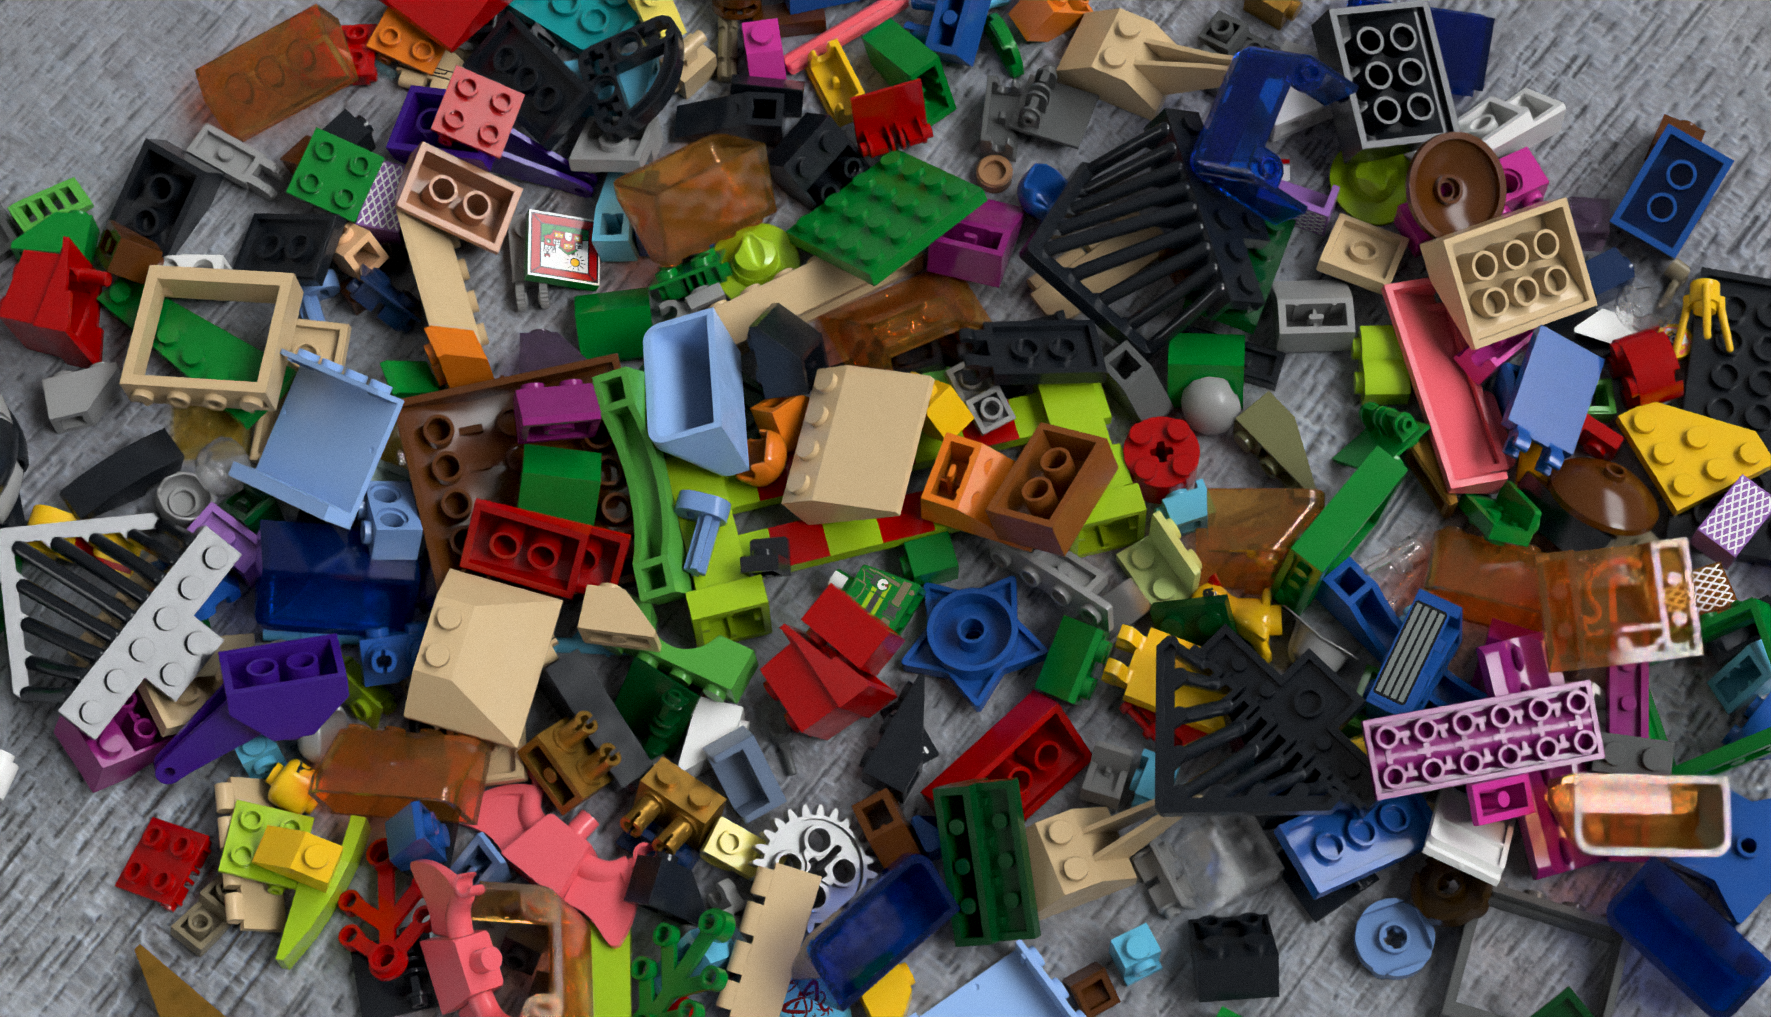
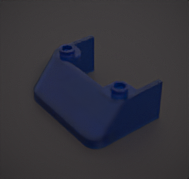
[1190,46,1359,225]

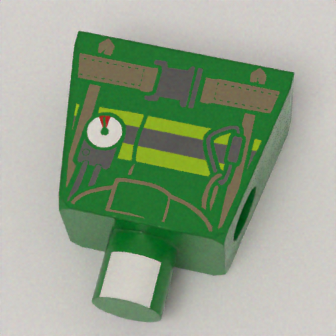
[827,565,927,636]

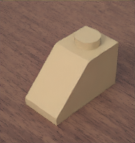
[577,583,662,652]

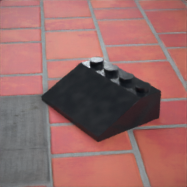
[1311,0,1461,164]

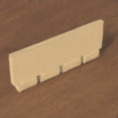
[1027,212,1163,319]
[214,777,286,933]
[716,862,822,1017]

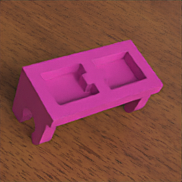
[1453,327,1537,386]

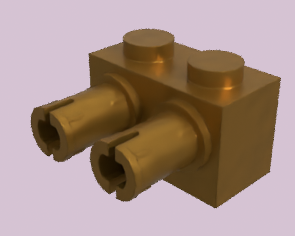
[517,710,622,816]
[620,756,727,855]

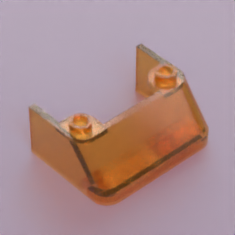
[1195,488,1325,595]
[471,881,594,1017]

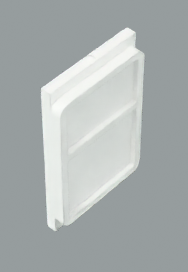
[1422,787,1516,887]

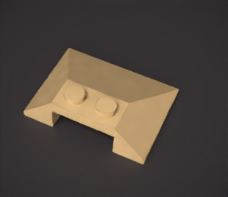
[403,569,563,750]

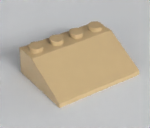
[1419,197,1597,350]
[781,365,935,525]

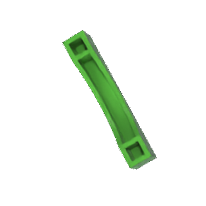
[592,366,693,605]

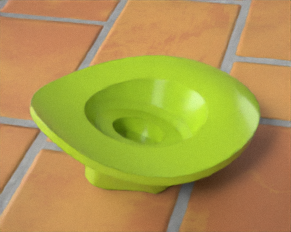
[1329,151,1410,226]
[714,223,801,300]

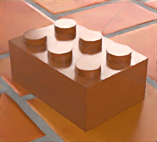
[986,422,1119,557]

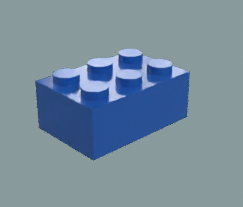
[1609,123,1734,260]

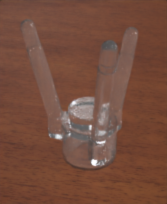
[1358,536,1427,607]

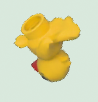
[1191,572,1283,664]

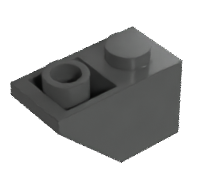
[1101,340,1174,423]

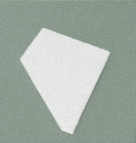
[1574,308,1633,343]

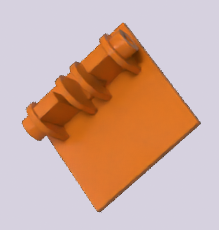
[366,7,446,76]

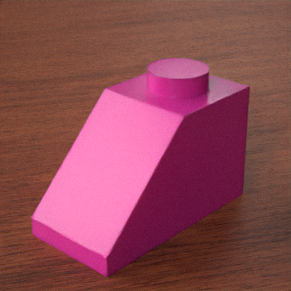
[741,18,787,80]
[1466,773,1536,826]

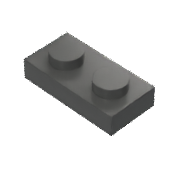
[1588,732,1675,782]

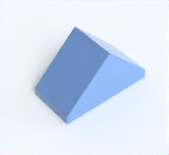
[450,832,512,903]

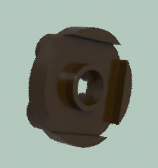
[1410,856,1493,927]

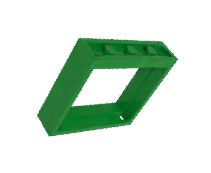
[1270,445,1409,617]
[1649,597,1771,793]

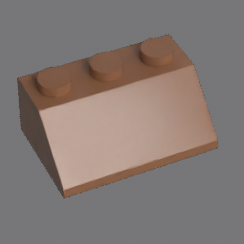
[395,141,523,255]

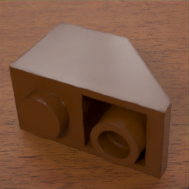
[851,788,928,883]

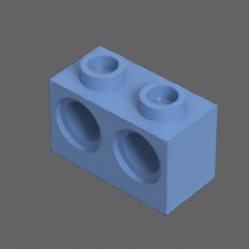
[355,481,423,560]

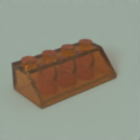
[195,3,359,142]

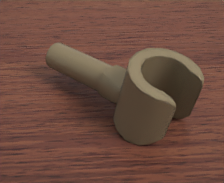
[1657,258,1690,311]

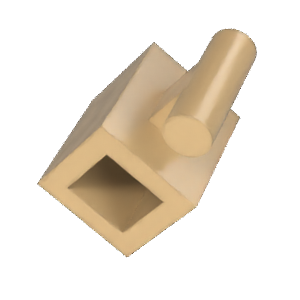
[659,29,717,100]

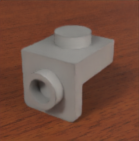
[1079,741,1134,810]

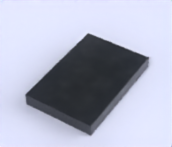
[233,213,346,286]

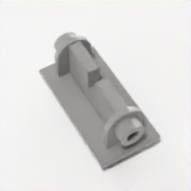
[1131,837,1197,920]

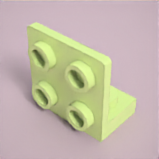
[1116,511,1202,604]

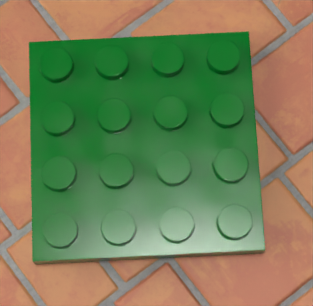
[785,149,988,286]

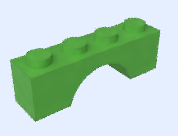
[602,593,759,705]

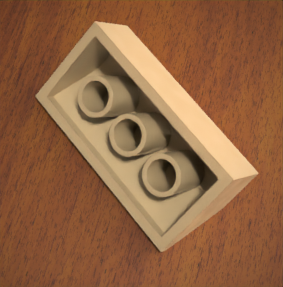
[396,209,489,351]

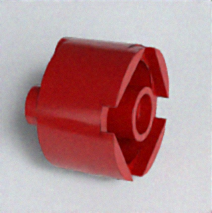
[1606,325,1684,411]
[1123,416,1200,504]

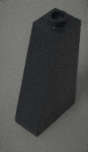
[538,648,654,793]

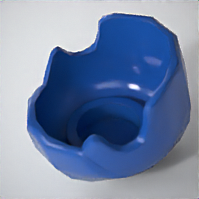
[1017,163,1067,221]

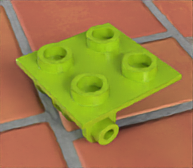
[218,799,314,895]

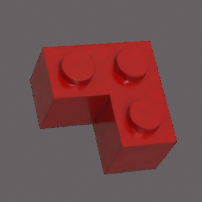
[801,583,906,677]

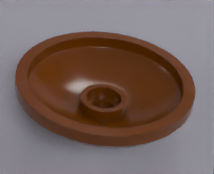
[1405,132,1507,239]
[1547,457,1659,536]

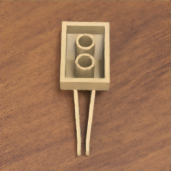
[1056,8,1247,120]
[1026,794,1203,921]

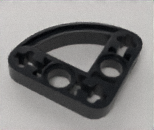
[578,15,685,141]

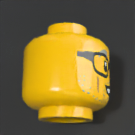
[265,759,327,815]

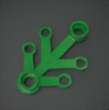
[630,908,736,1017]

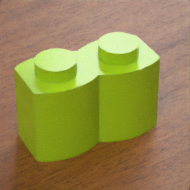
[1351,325,1411,405]

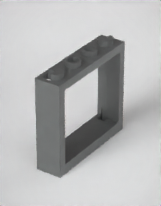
[1438,880,1635,1017]

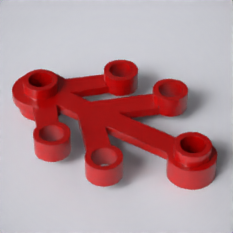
[338,838,432,981]

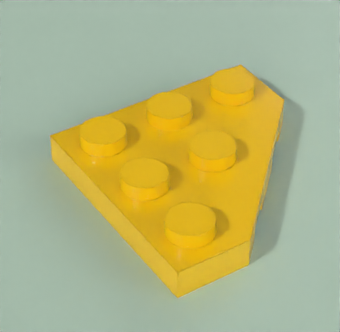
[1615,402,1771,516]

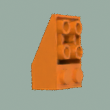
[921,432,1033,552]

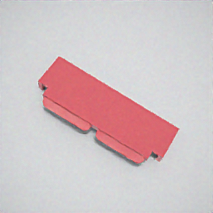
[1381,277,1516,494]

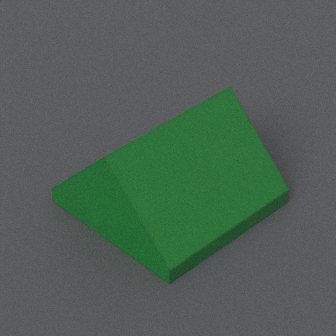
[574,287,653,362]
[1167,333,1245,410]
[517,444,602,526]

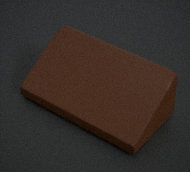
[752,3,826,38]

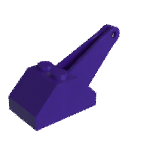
[386,85,598,198]
[153,633,349,784]

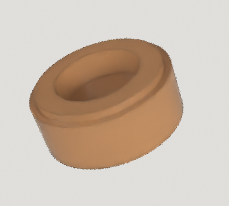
[976,155,1013,193]

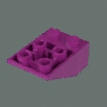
[927,199,1027,288]
[54,688,176,793]

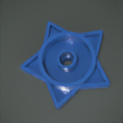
[901,576,1048,712]
[1666,779,1771,927]

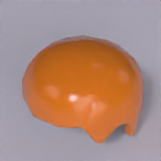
[735,429,788,487]

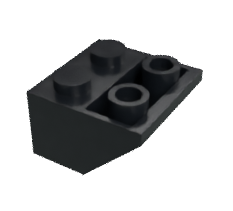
[760,112,871,212]
[747,303,829,399]
[1188,912,1279,1003]

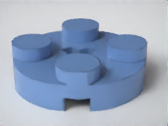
[1353,898,1435,980]

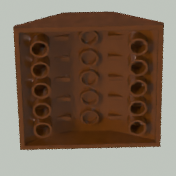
[396,353,637,605]

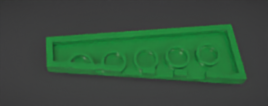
[97,276,297,430]

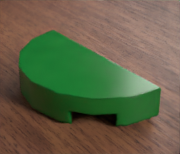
[983,13,1024,79]

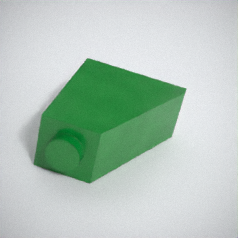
[861,18,957,126]

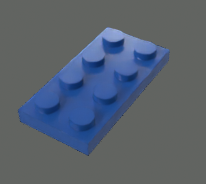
[1274,793,1433,900]

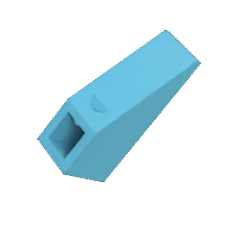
[591,163,649,262]

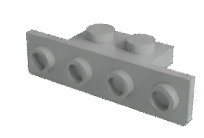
[988,539,1114,633]

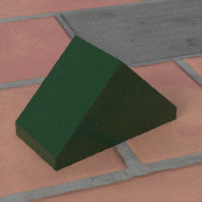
[217,482,285,540]

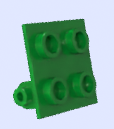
[286,127,385,224]
[649,246,733,301]
[1332,402,1431,469]

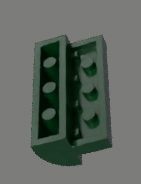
[932,777,1041,947]

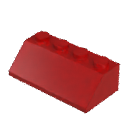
[920,690,1092,821]

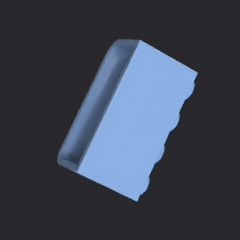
[643,307,749,476]

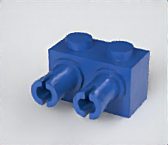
[903,0,991,67]
[357,621,428,687]

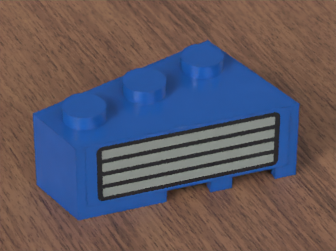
[1363,588,1463,719]

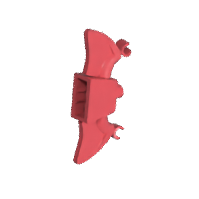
[459,769,654,949]
[410,859,523,1017]

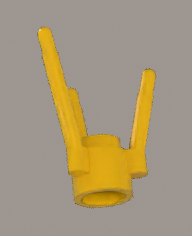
[1673,278,1734,359]

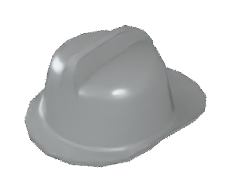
[1282,604,1359,672]

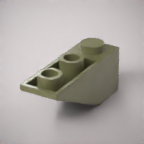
[1232,391,1318,512]

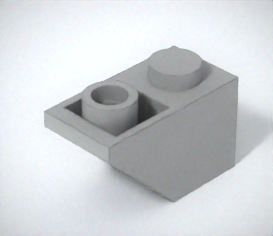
[42,362,122,434]

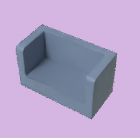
[702,725,787,824]

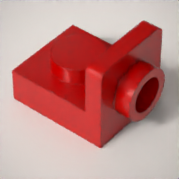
[1577,414,1625,461]

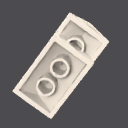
[1404,88,1566,186]

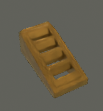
[1404,434,1458,519]

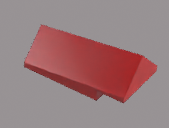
[459,498,631,599]

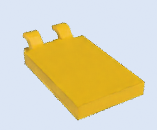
[1101,624,1227,734]

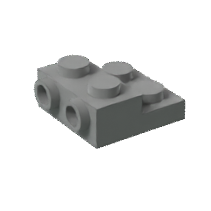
[568,116,664,174]

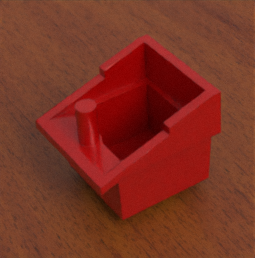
[0,236,112,369]
[760,623,898,741]

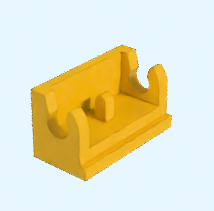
[805,38,865,127]

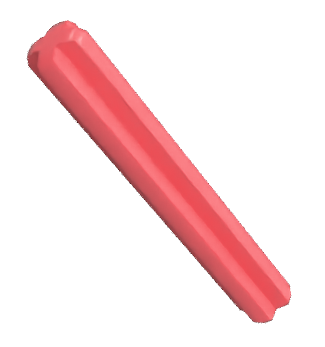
[784,0,909,75]

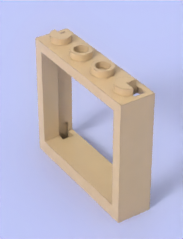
[119,265,304,413]

